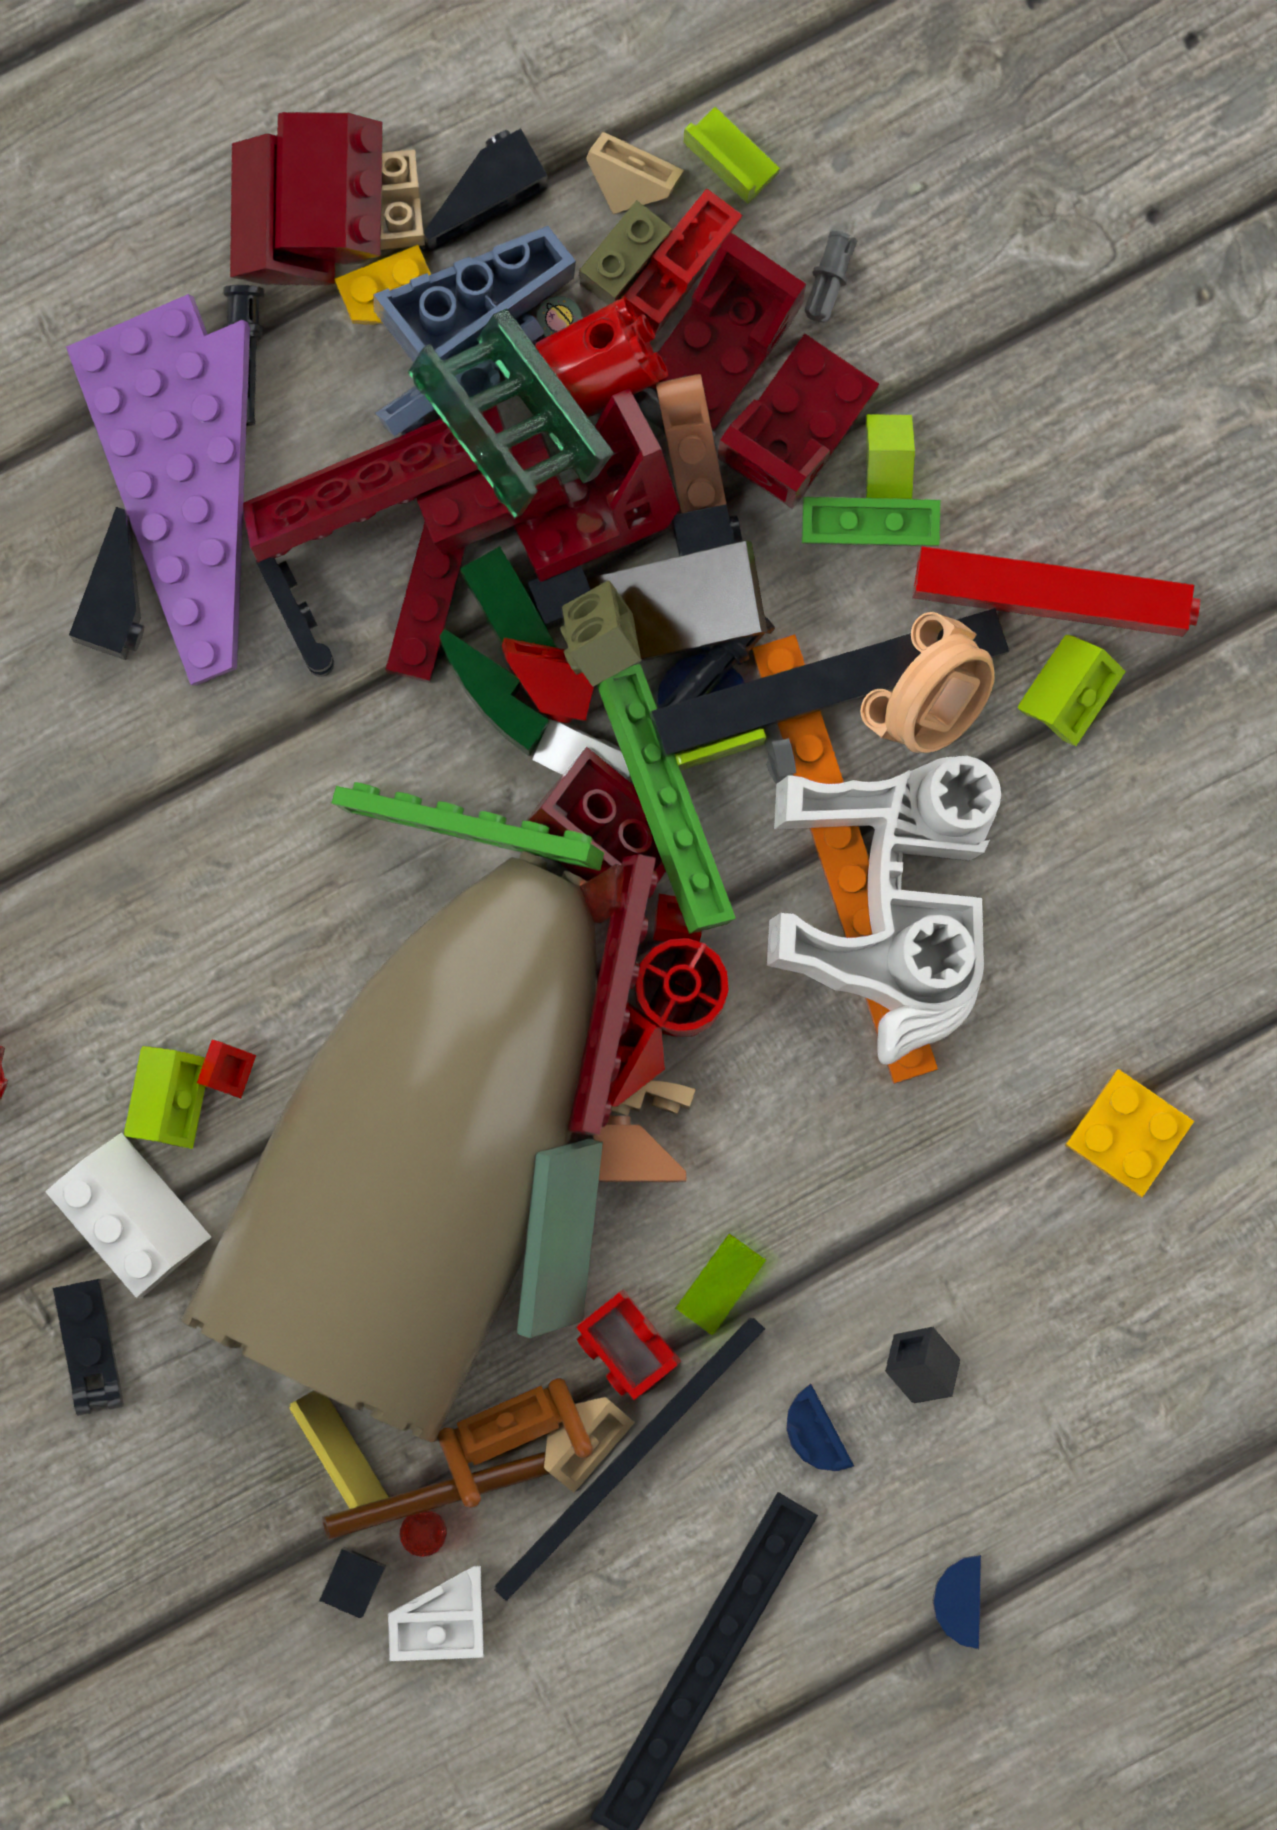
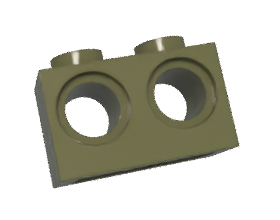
[579,200,672,305]
[560,580,641,686]

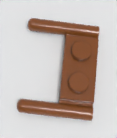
[438,1378,593,1508]

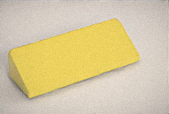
[289,1390,388,1509]

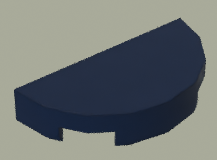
[786,1383,854,1471]
[932,1554,981,1649]

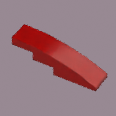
[623,188,743,342]

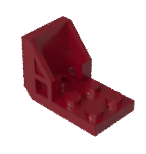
[650,232,806,432]
[717,333,880,509]
[513,388,680,582]

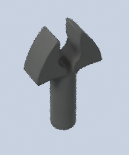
[761,723,796,784]

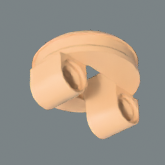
[860,612,995,753]

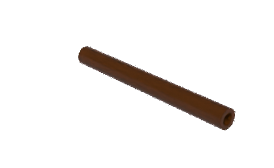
[322,1452,550,1540]

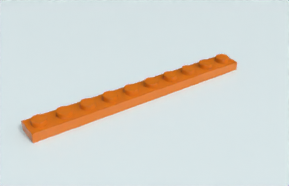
[751,634,938,1084]

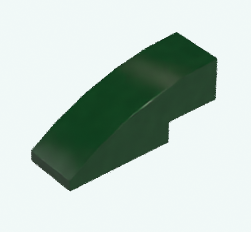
[460,546,557,648]
[439,629,549,756]

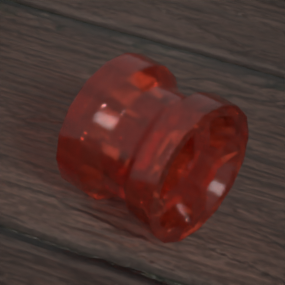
[399,1510,447,1557]

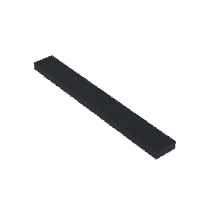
[649,608,1009,757]
[495,1317,765,1601]
[590,1491,818,1830]

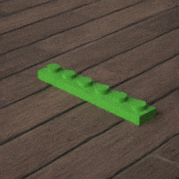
[597,664,736,934]
[331,782,604,871]

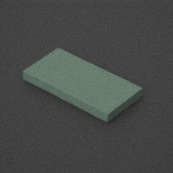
[517,1139,603,1338]

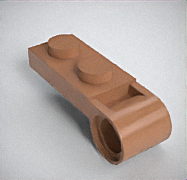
[656,374,727,513]

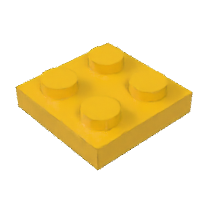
[1065,1069,1194,1198]

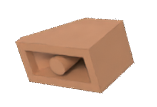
[593,1116,686,1182]

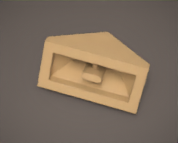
[586,132,684,214]
[544,1397,635,1493]

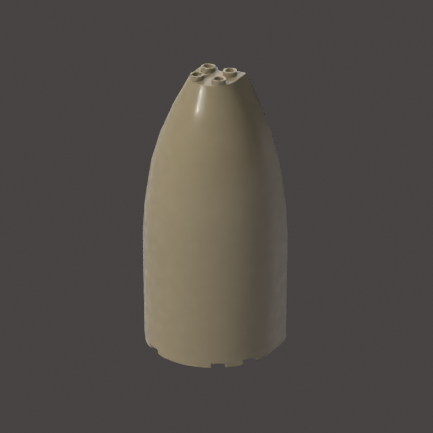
[181,851,597,1442]

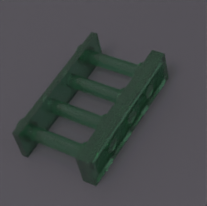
[408,308,614,518]

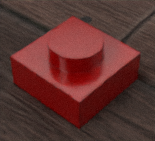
[653,893,702,942]
[196,1039,256,1099]

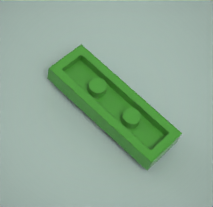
[802,497,941,547]

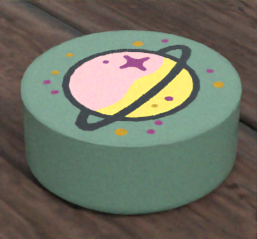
[536,296,582,338]

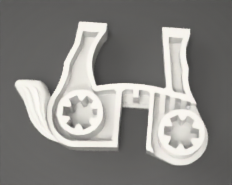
[767,756,1001,1065]

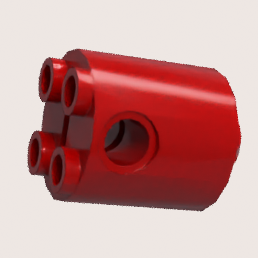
[534,297,669,423]
[635,938,729,1038]

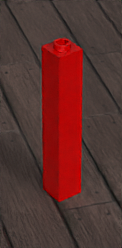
[912,546,1200,637]

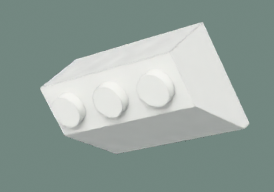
[45,1132,212,1298]

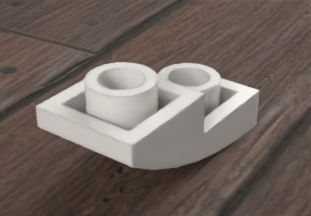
[532,719,632,782]

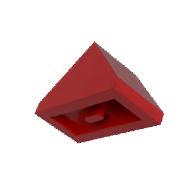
[607,1003,665,1107]

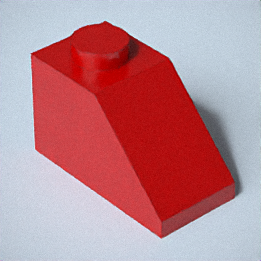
[502,638,594,723]

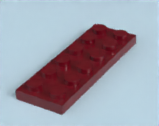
[243,400,513,562]

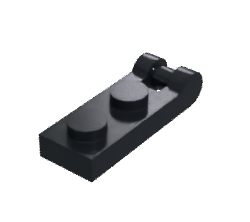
[255,557,335,677]
[53,1279,124,1416]

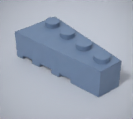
[373,226,576,382]

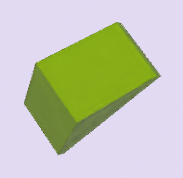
[866,414,915,499]

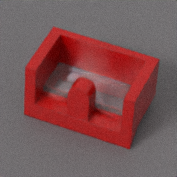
[576,1289,681,1400]

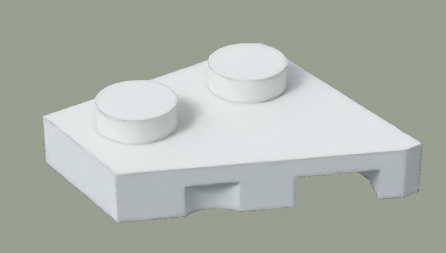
[388,1566,484,1661]

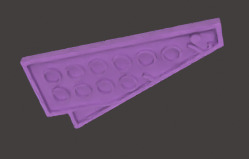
[66,294,250,686]

